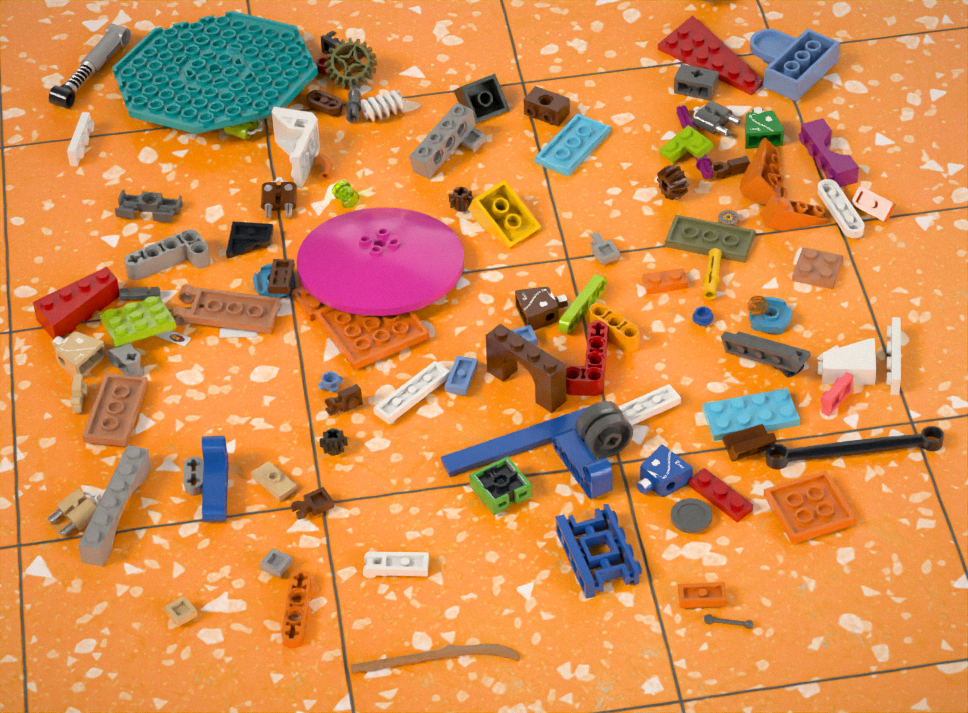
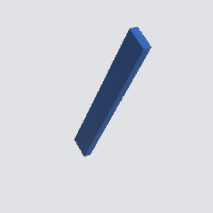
[441,406,590,477]

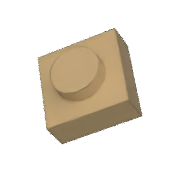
[164,596,198,627]

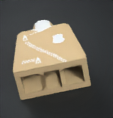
[52,332,107,377]

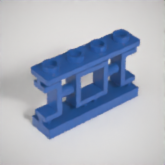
[555,504,642,599]

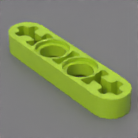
[558,274,607,335]

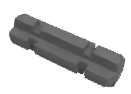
[119,286,161,301]

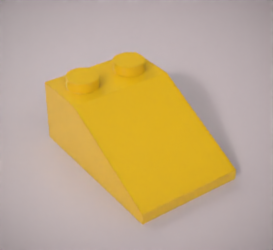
[468,179,541,249]

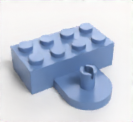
[750,28,840,102]

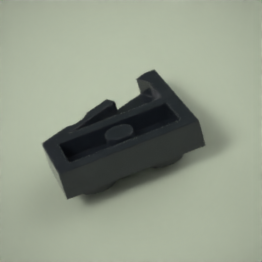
[226,221,274,258]

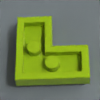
[658,125,714,164]

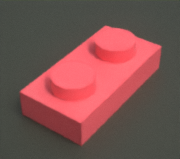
[820,372,854,417]

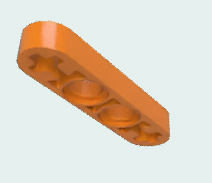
[281,570,312,649]

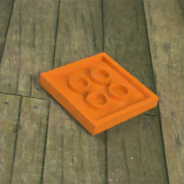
[764,471,856,544]

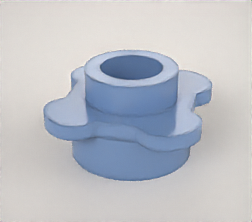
[318,371,343,392]

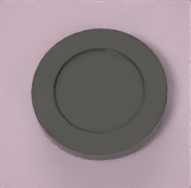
[671,498,712,533]

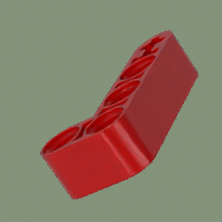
[566,320,608,396]

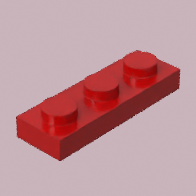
[688,468,753,522]

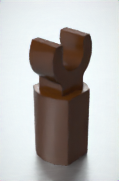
[713,156,750,178]

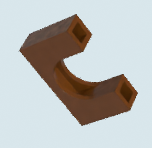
[485,324,566,413]

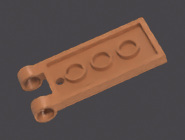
[171,285,281,334]

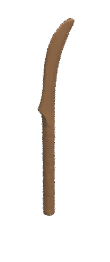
[351,644,519,674]

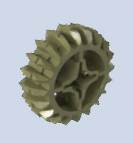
[324,37,377,90]

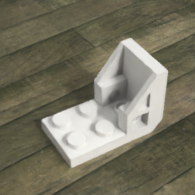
[272,107,320,188]

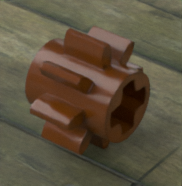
[448,187,474,212]

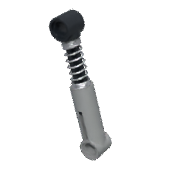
[48,24,131,109]

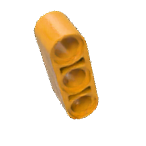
[589,303,640,353]

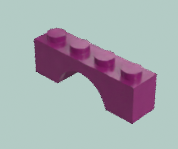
[799,118,859,187]

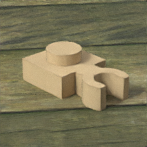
[71,374,88,413]

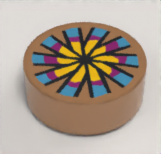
[718,210,739,226]

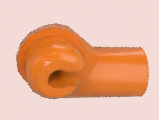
[313,154,333,180]

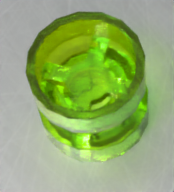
[332,180,359,208]

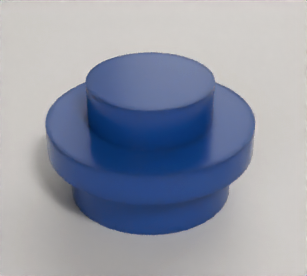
[692,306,714,326]

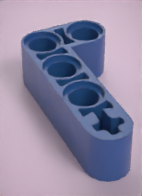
[551,428,612,499]
[202,435,228,523]

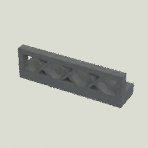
[721,331,811,373]

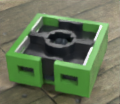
[469,456,532,515]

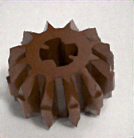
[656,164,689,200]

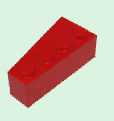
[33,267,119,340]

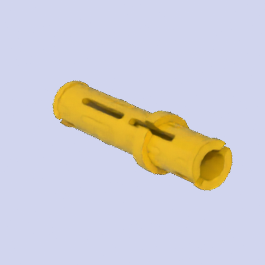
[703,248,722,300]

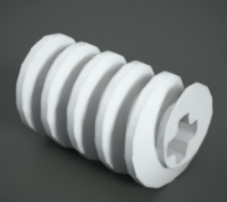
[361,90,404,122]

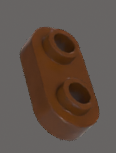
[307,90,343,116]

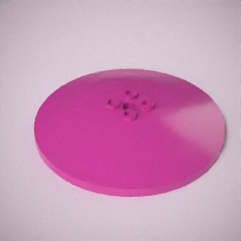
[297,207,464,316]

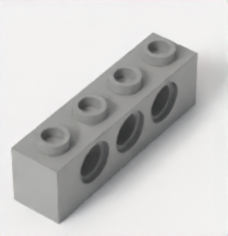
[409,102,476,179]

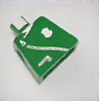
[745,107,784,149]

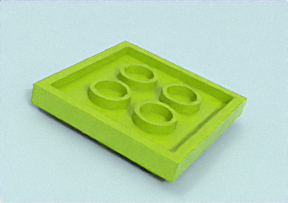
[99,296,177,347]

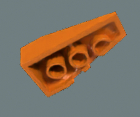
[740,137,787,204]

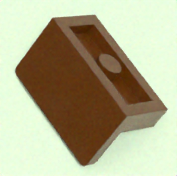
[722,424,777,462]

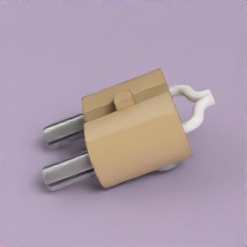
[47,488,100,537]

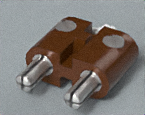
[261,177,297,219]

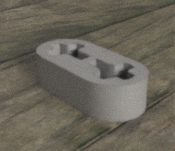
[183,456,204,496]

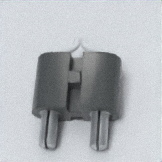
[693,101,741,136]

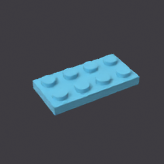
[702,388,800,441]

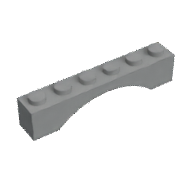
[78,445,152,567]

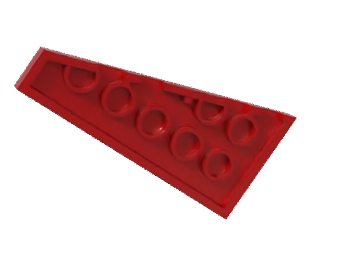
[658,15,763,95]

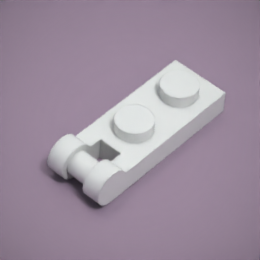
[363,552,429,578]

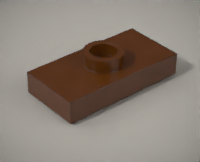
[268,259,295,294]

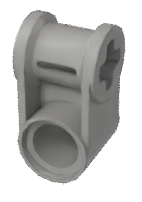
[107,343,144,377]

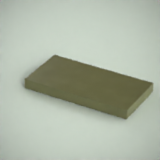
[665,215,756,263]

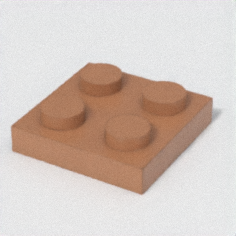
[792,247,844,289]

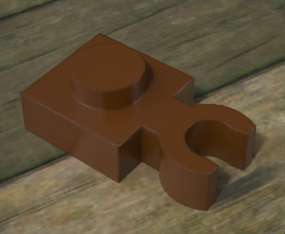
[324,384,363,416]
[291,487,334,520]

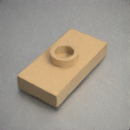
[251,461,297,502]

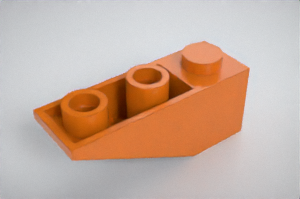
[760,196,829,231]

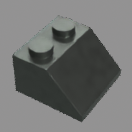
[453,74,510,123]

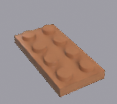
[82,373,148,447]

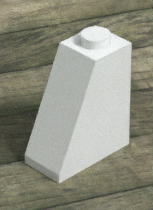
[817,338,876,385]

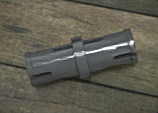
[346,90,361,123]

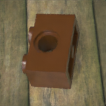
[524,86,570,127]

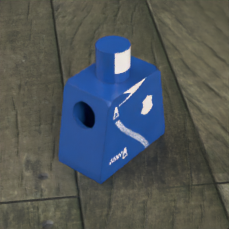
[637,444,693,497]

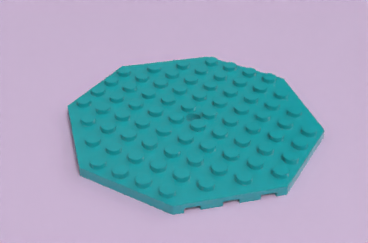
[112,11,318,134]

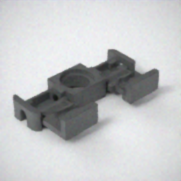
[115,190,183,223]

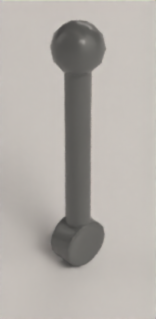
[704,614,754,629]

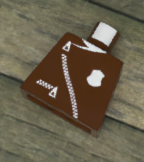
[515,286,568,331]

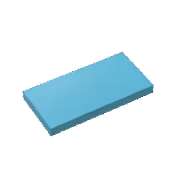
[534,113,611,177]

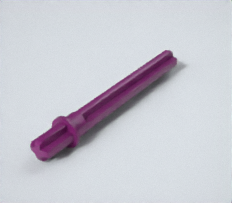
[676,105,714,180]

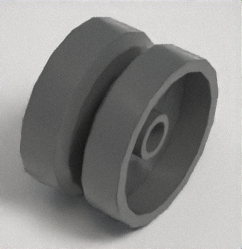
[576,401,633,458]

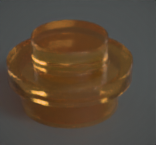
[747,296,769,315]

